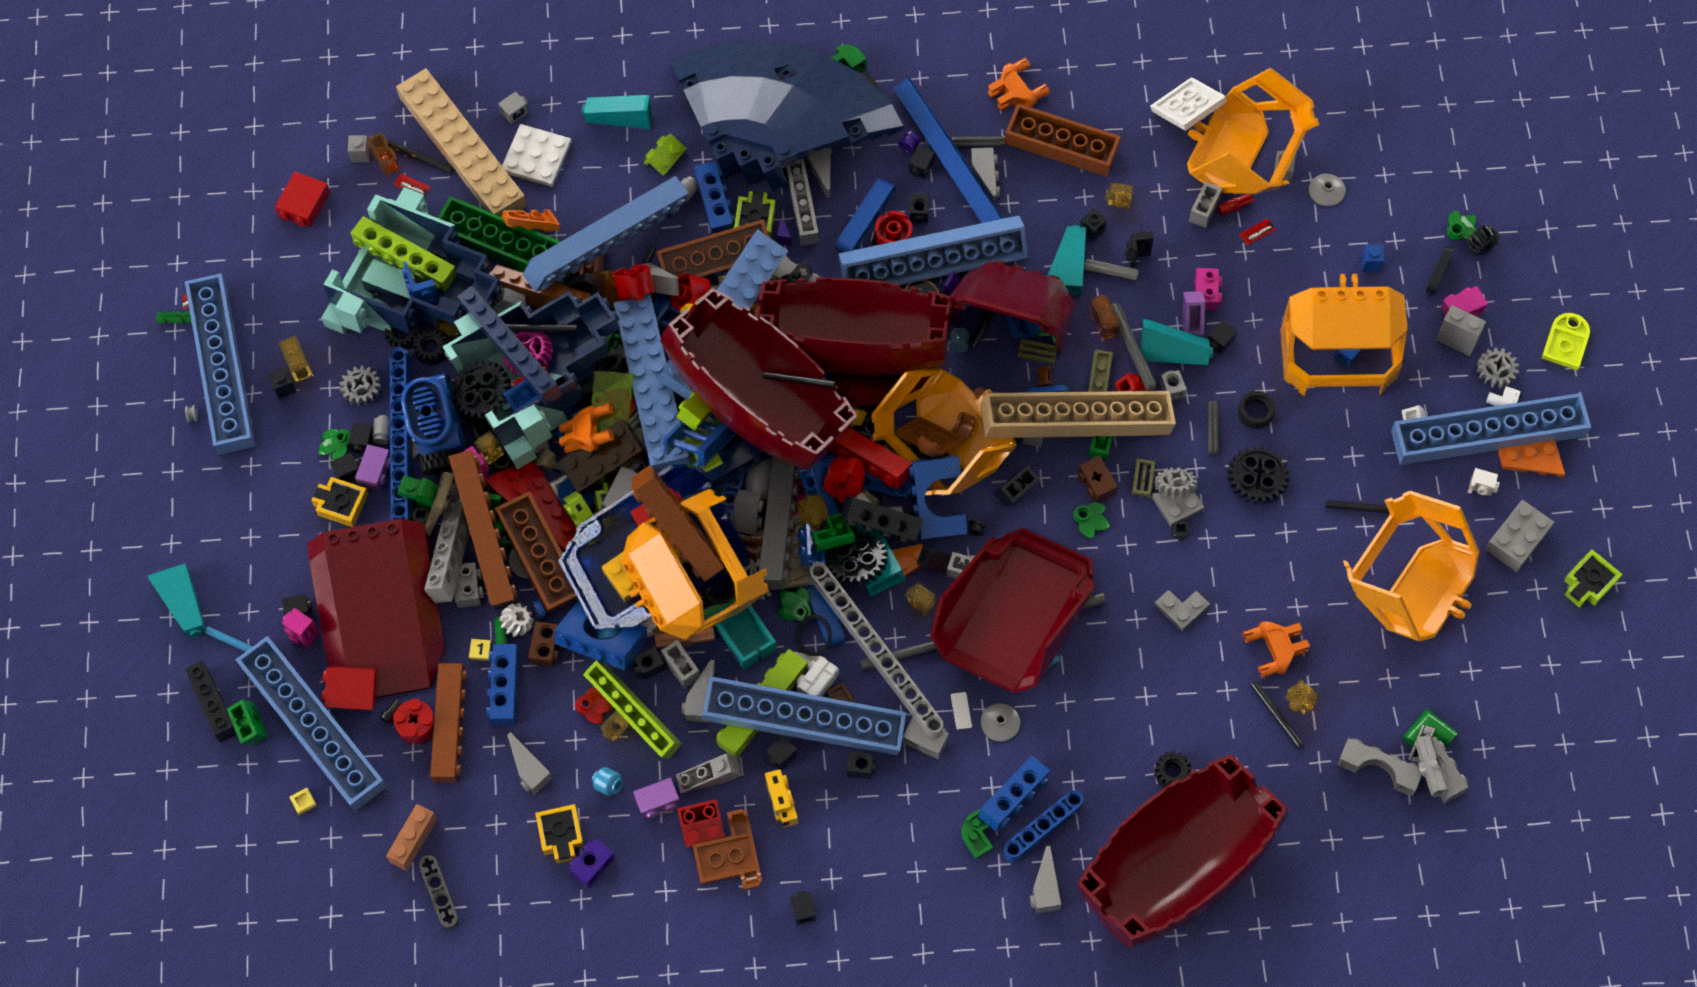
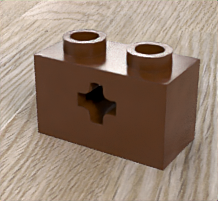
[1077,455,1118,503]

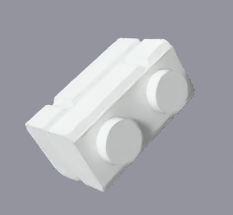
[796,656,839,697]

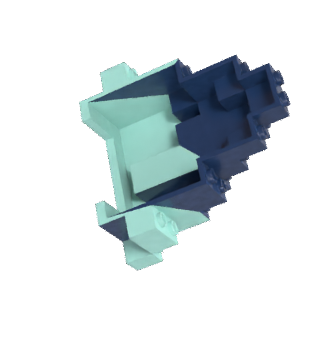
[321,187,502,334]
[443,291,620,470]

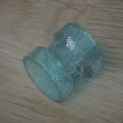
[950,328,969,353]

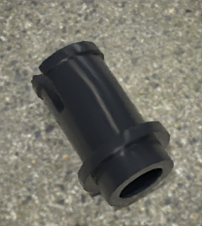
[380,698,402,724]

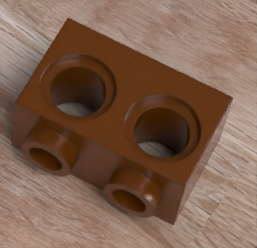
[528,621,559,668]

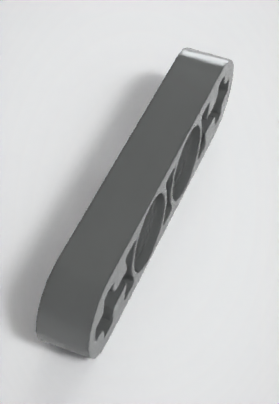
[419,855,459,930]

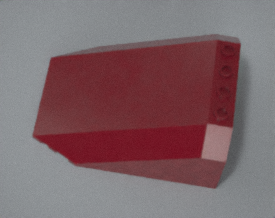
[947,260,1076,353]
[307,519,445,698]
[930,528,1094,693]

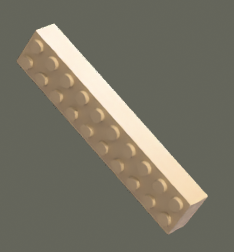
[396,68,527,217]
[980,391,1176,438]

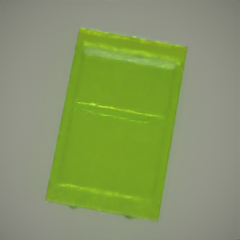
[591,371,634,433]

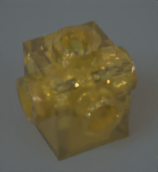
[796,496,829,527]
[1285,679,1320,715]

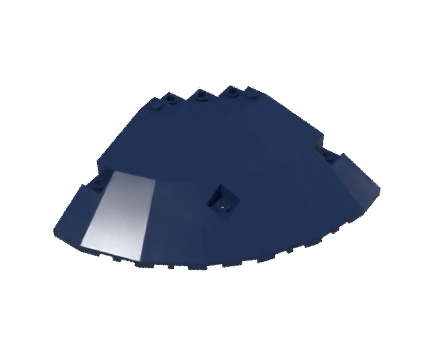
[670,41,904,192]

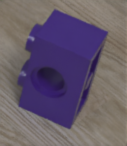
[569,838,615,889]

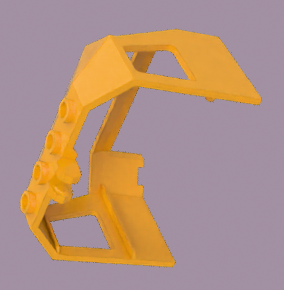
[1187,68,1319,194]
[1280,274,1408,396]
[872,367,1017,495]
[621,489,768,640]
[1343,491,1479,642]

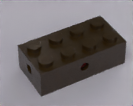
[559,419,648,496]

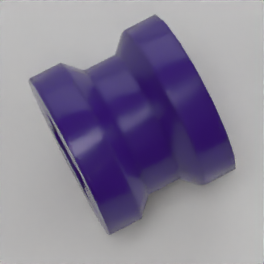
[898,131,921,154]

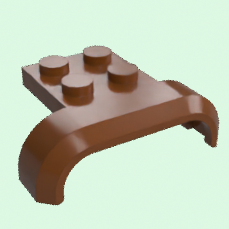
[896,412,976,458]
[692,809,763,891]

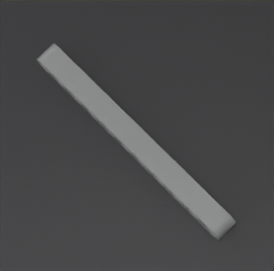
[810,562,943,739]

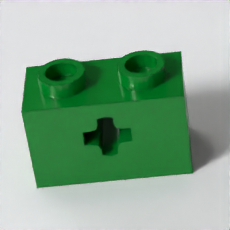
[226,699,269,746]

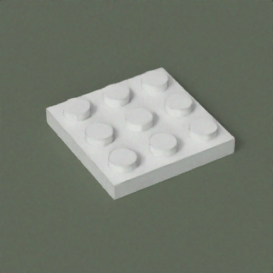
[1150,77,1227,131]
[502,124,572,187]

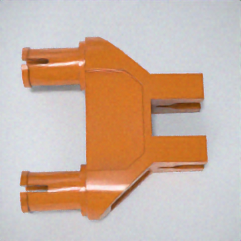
[988,57,1050,111]
[559,402,614,453]
[1242,621,1310,678]

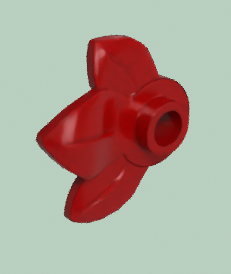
[575,687,614,724]

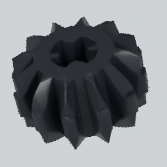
[1467,225,1500,255]

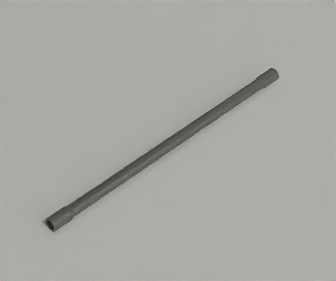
[860,592,1106,671]

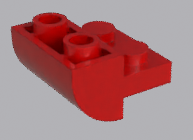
[677,799,725,847]

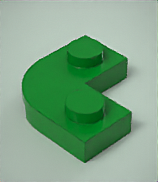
[961,809,993,860]

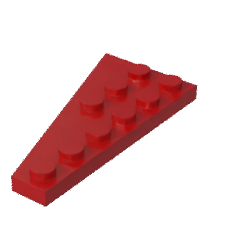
[485,460,589,559]

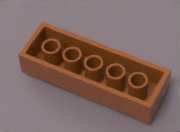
[1005,103,1121,177]
[657,219,769,277]
[631,465,724,581]
[495,491,583,614]

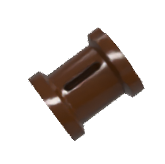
[1036,366,1053,387]

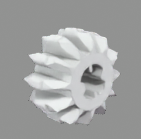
[499,603,534,637]

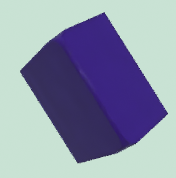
[777,220,792,246]
[944,271,962,296]

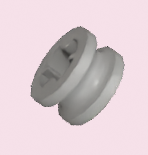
[185,405,198,423]

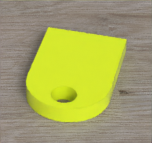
[1541,313,1590,370]

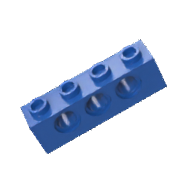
[694,161,735,234]
[486,644,519,725]
[978,756,1050,832]

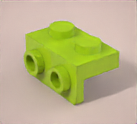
[644,134,687,176]

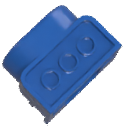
[401,373,467,456]

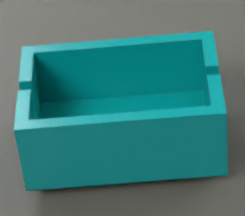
[711,603,777,670]

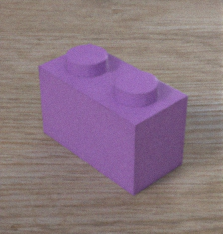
[1182,291,1205,335]
[355,444,390,491]
[633,777,680,819]

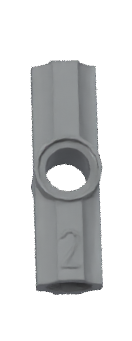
[1415,735,1449,797]

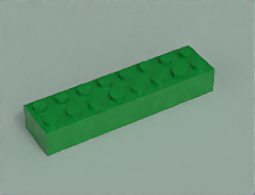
[437,196,576,284]

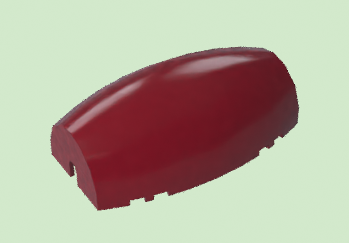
[755,278,950,376]
[660,288,857,471]
[1077,754,1288,949]

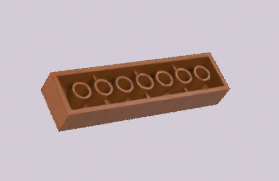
[449,450,518,609]

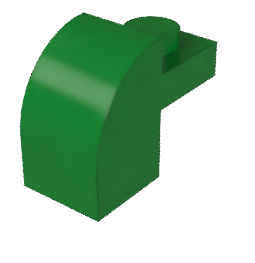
[830,45,867,72]
[397,475,439,511]

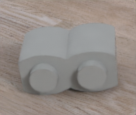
[493,287,527,314]

